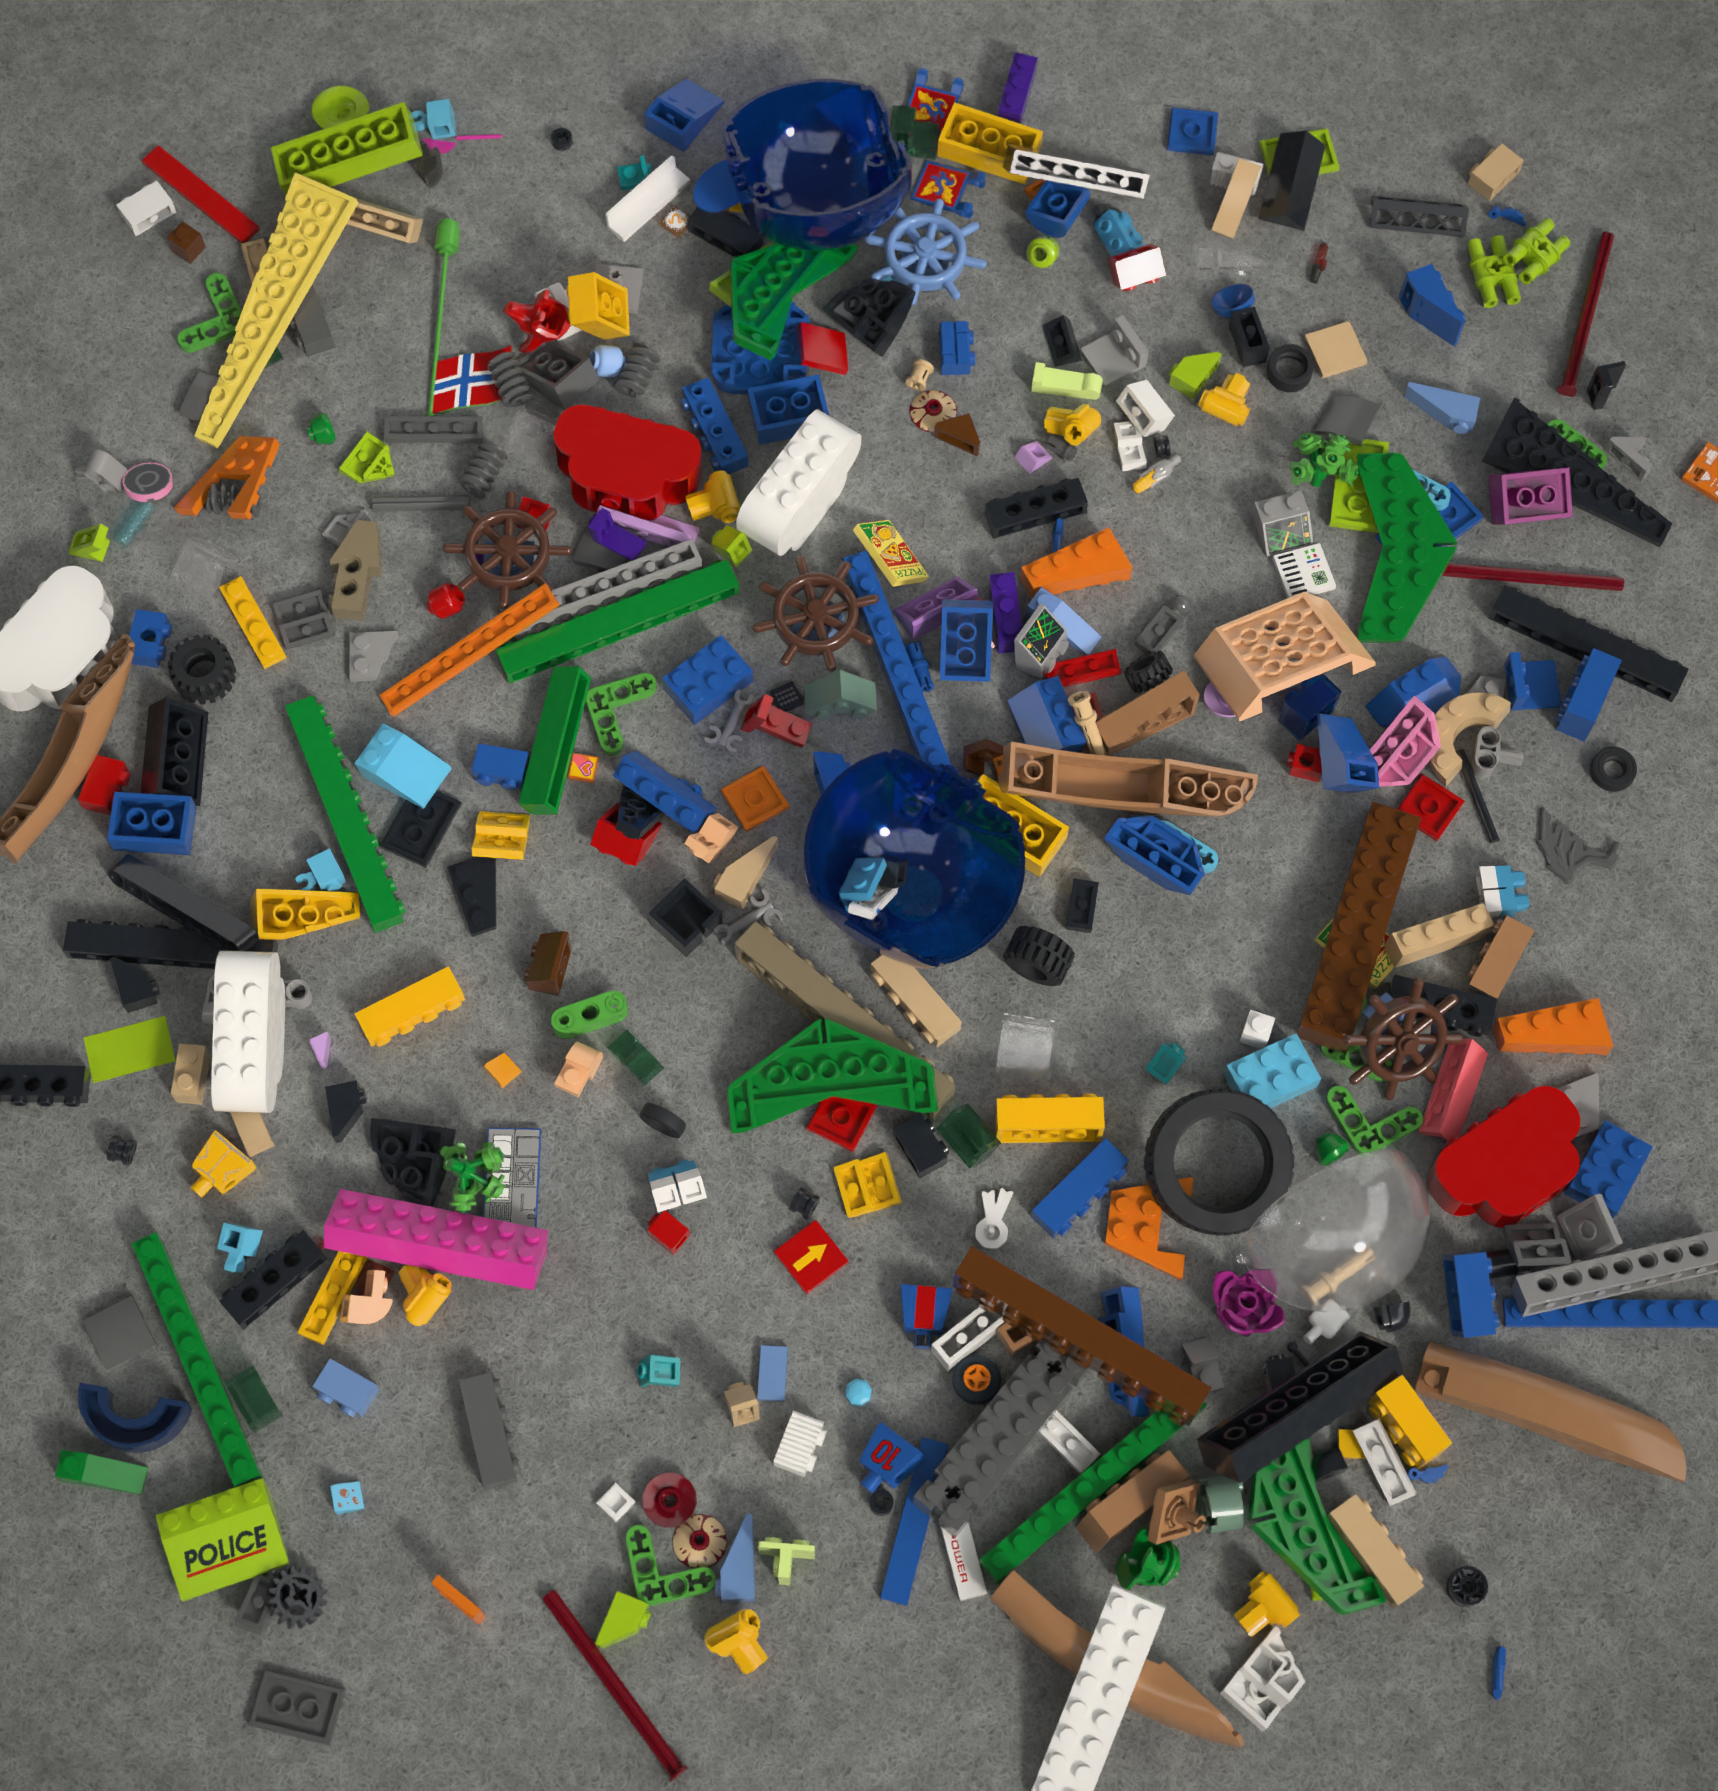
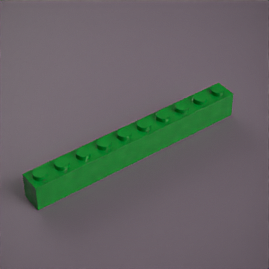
[496,559,740,684]
[285,695,406,933]
[131,1232,265,1488]
[979,1402,1207,1585]

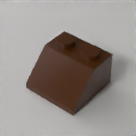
[524,931,572,996]

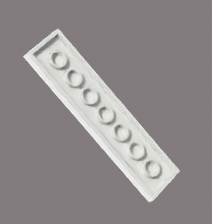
[1032,1584,1166,1791]

